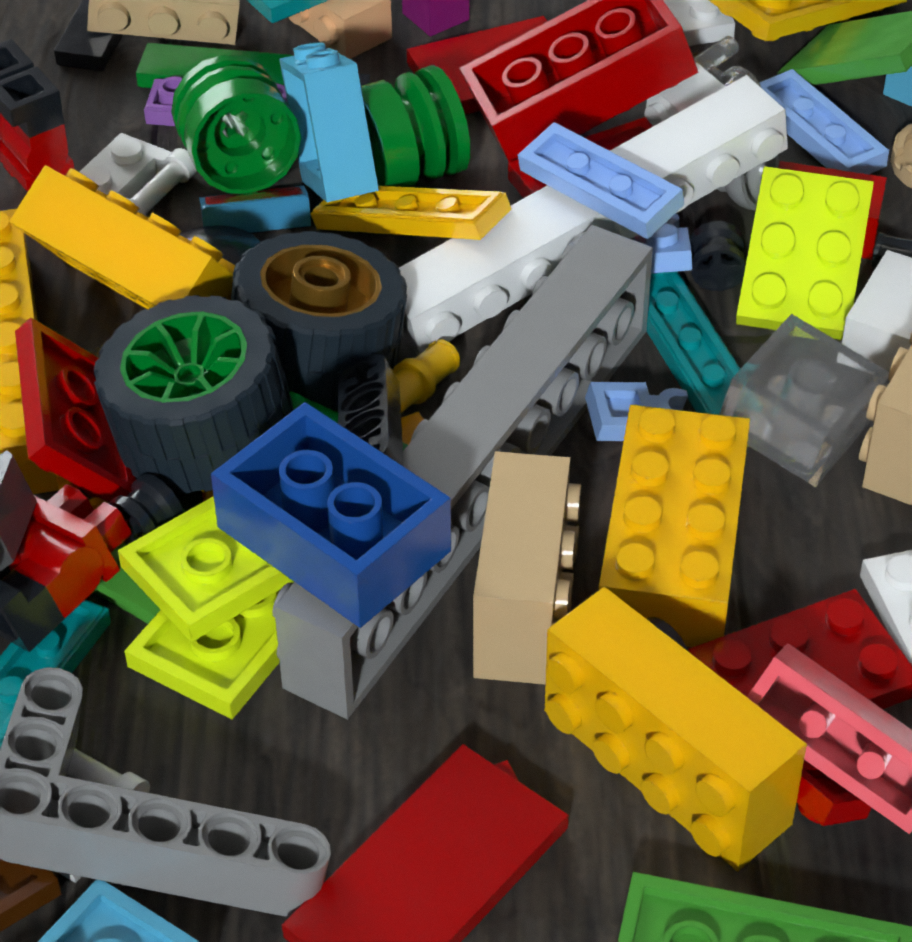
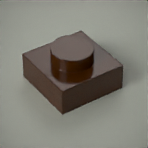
[0,859,62,932]

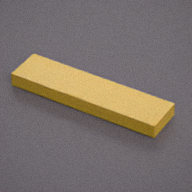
[310,186,511,240]

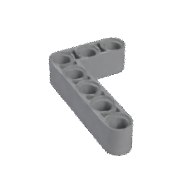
[0,668,331,917]

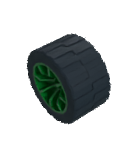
[94,295,294,493]

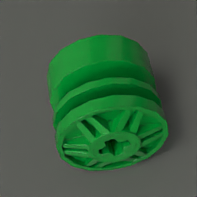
[171,55,301,194]
[361,65,470,187]

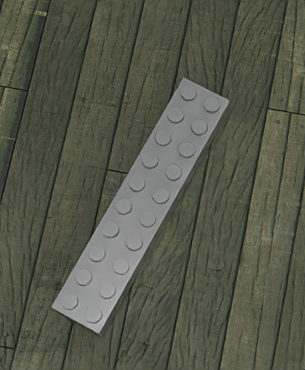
[272,225,653,720]

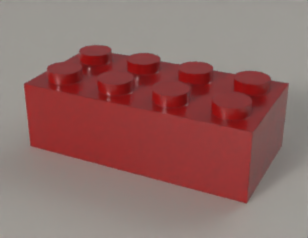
[460,0,699,162]

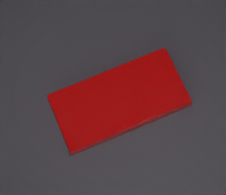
[282,744,569,942]

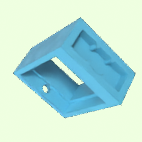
[279,42,379,202]

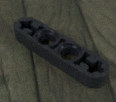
[338,354,404,467]

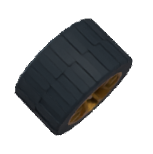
[231,231,407,410]

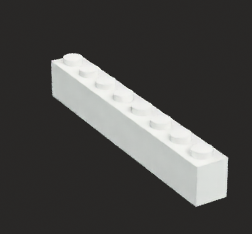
[399,75,788,355]

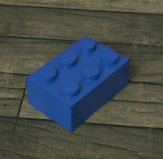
[211,402,451,628]

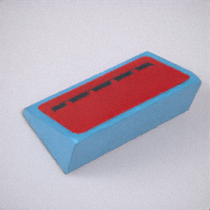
[199,186,311,233]

